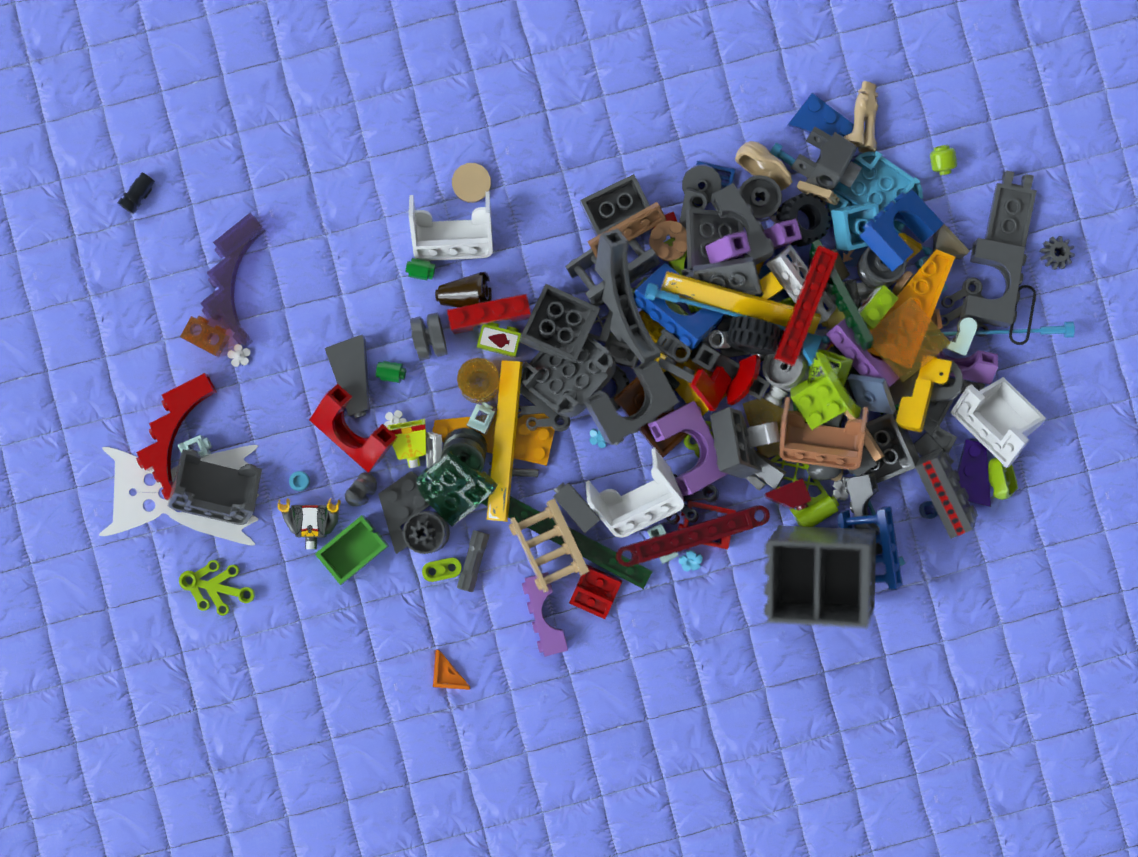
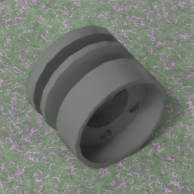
[403,511,450,554]

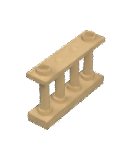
[508,498,589,593]

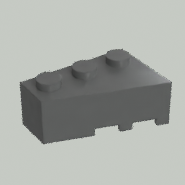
[710,407,762,479]

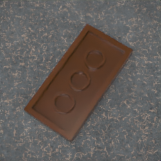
[613,377,688,458]

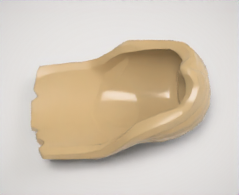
[735,141,793,191]

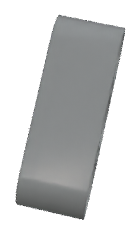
[747,421,780,448]

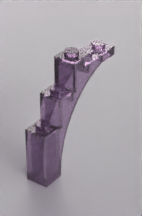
[200,213,266,346]

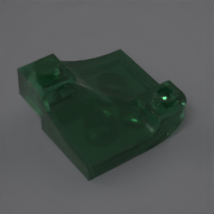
[416,451,498,527]

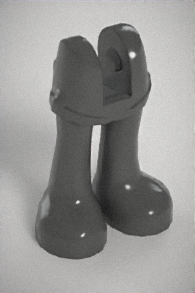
[345,472,377,506]

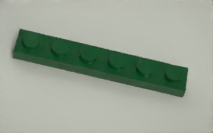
[809,239,874,351]

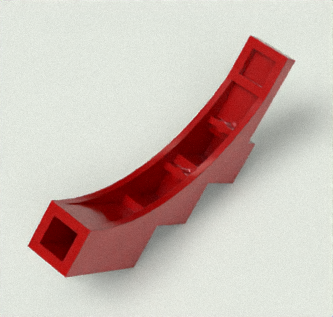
[136,373,217,500]

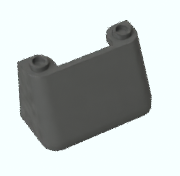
[168,449,262,525]

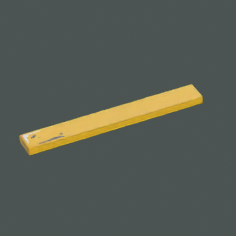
[661,271,821,334]
[486,360,523,522]

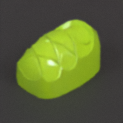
[988,457,1018,500]

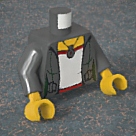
[278,498,341,549]

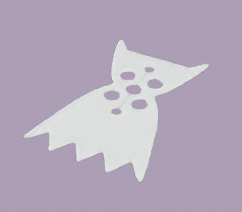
[99,445,259,545]

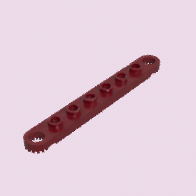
[616,505,770,567]

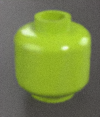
[930,145,957,175]

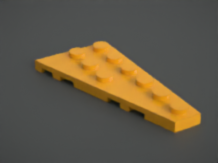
[867,249,955,369]
[432,411,555,466]

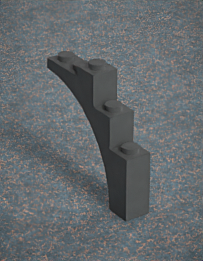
[595,228,661,364]

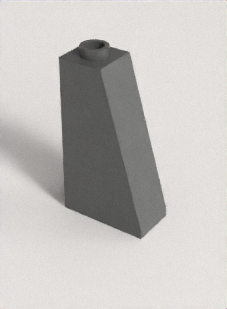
[325,335,370,418]

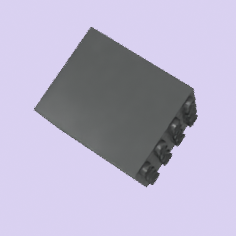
[764,525,876,628]

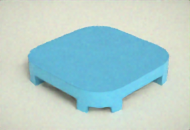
[827,151,923,231]

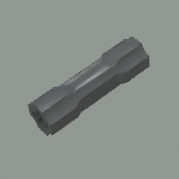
[457,530,490,592]

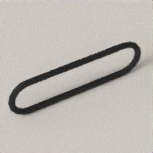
[1009,285,1036,345]

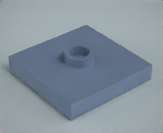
[847,374,896,414]

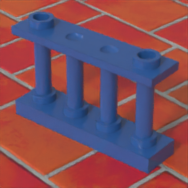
[837,506,903,590]

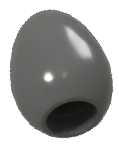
[808,465,842,480]

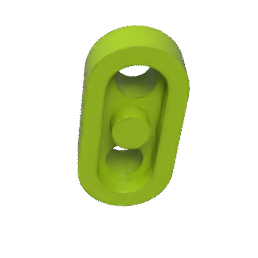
[422,557,462,582]

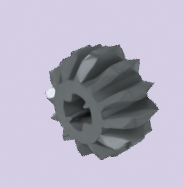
[1040,236,1075,270]

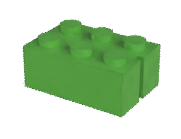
[315,515,389,585]

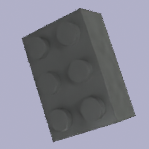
[580,174,650,236]

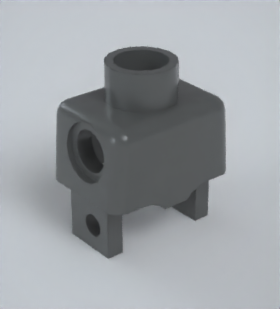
[791,127,862,191]

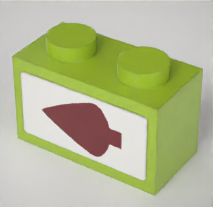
[858,285,899,330]
[477,322,522,358]

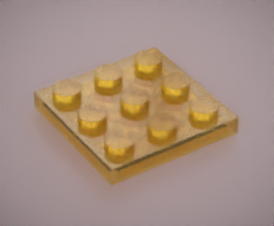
[870,297,951,383]

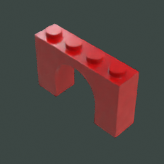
[447,294,531,334]
[309,384,397,473]

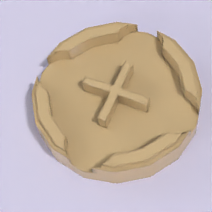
[452,163,491,203]

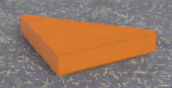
[433,649,470,690]

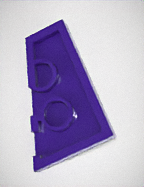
[957,439,991,507]

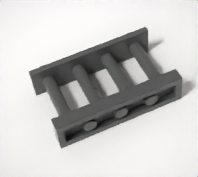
[565,238,660,307]

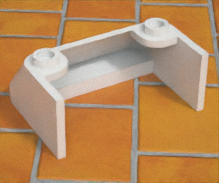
[409,191,493,261]
[586,448,684,538]

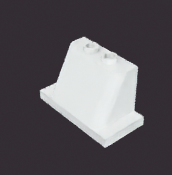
[950,377,1046,468]

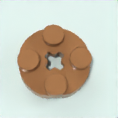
[649,221,687,262]

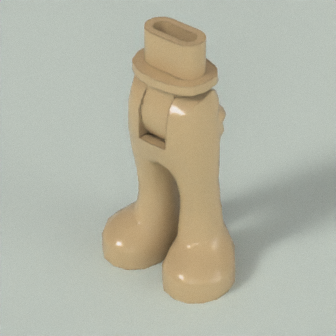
[844,81,879,153]

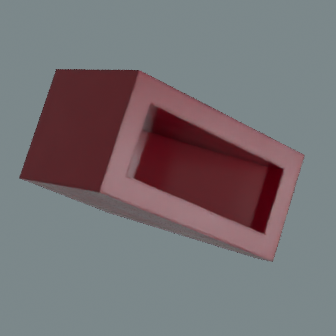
[764,478,812,511]

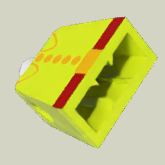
[388,419,426,468]

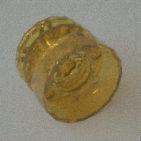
[457,358,500,404]

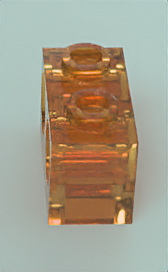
[180,316,230,357]

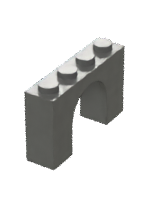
[960,238,1027,328]
[583,360,679,445]

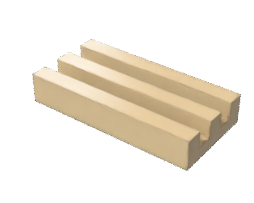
[797,180,840,205]

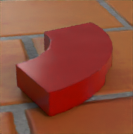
[726,354,760,406]

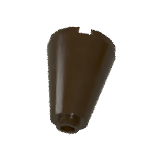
[435,272,492,308]

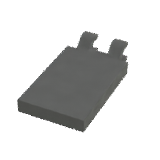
[985,170,1037,247]
[681,257,762,300]

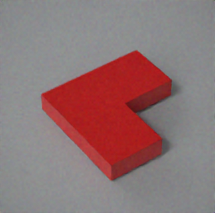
[690,367,732,411]

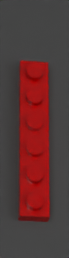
[774,246,838,366]

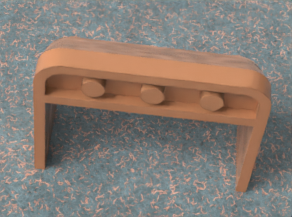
[779,397,868,470]

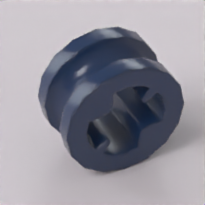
[919,501,938,519]

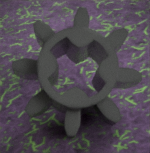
[409,520,435,545]

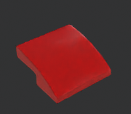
[569,564,622,619]

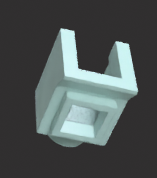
[467,402,496,435]
[178,435,212,458]

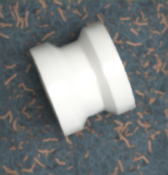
[763,384,789,407]

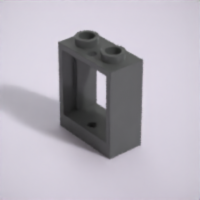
[553,482,600,533]

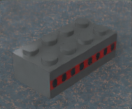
[915,448,978,539]

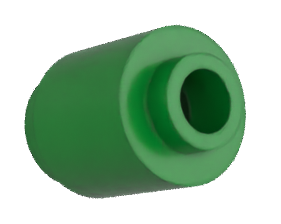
[405,258,436,281]
[376,361,406,383]

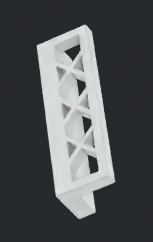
[766,245,837,324]

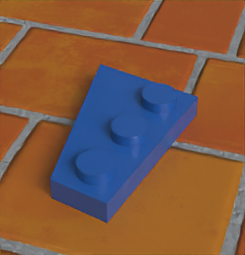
[788,93,854,137]

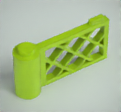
[770,455,840,527]

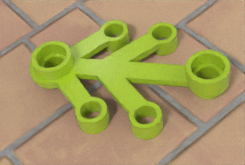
[179,560,255,616]

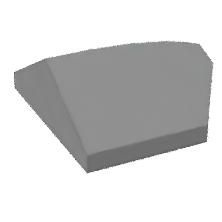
[604,332,639,368]

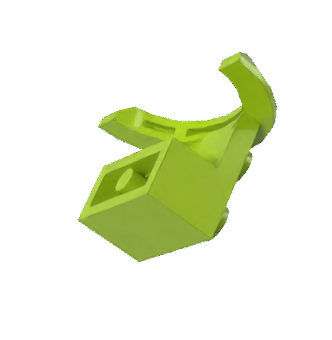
[790,352,861,430]

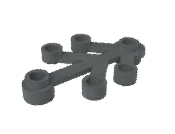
[941,277,988,342]
[517,377,570,432]

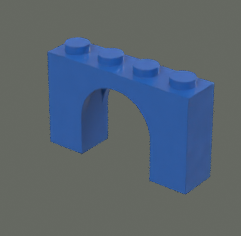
[860,189,944,272]
[633,263,725,351]

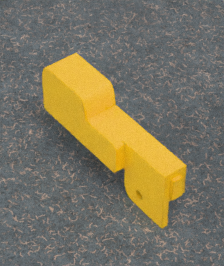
[896,356,952,432]

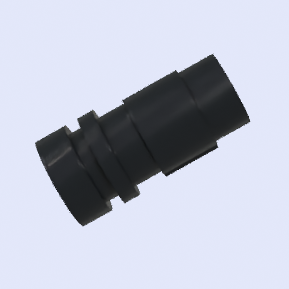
[117,172,155,215]

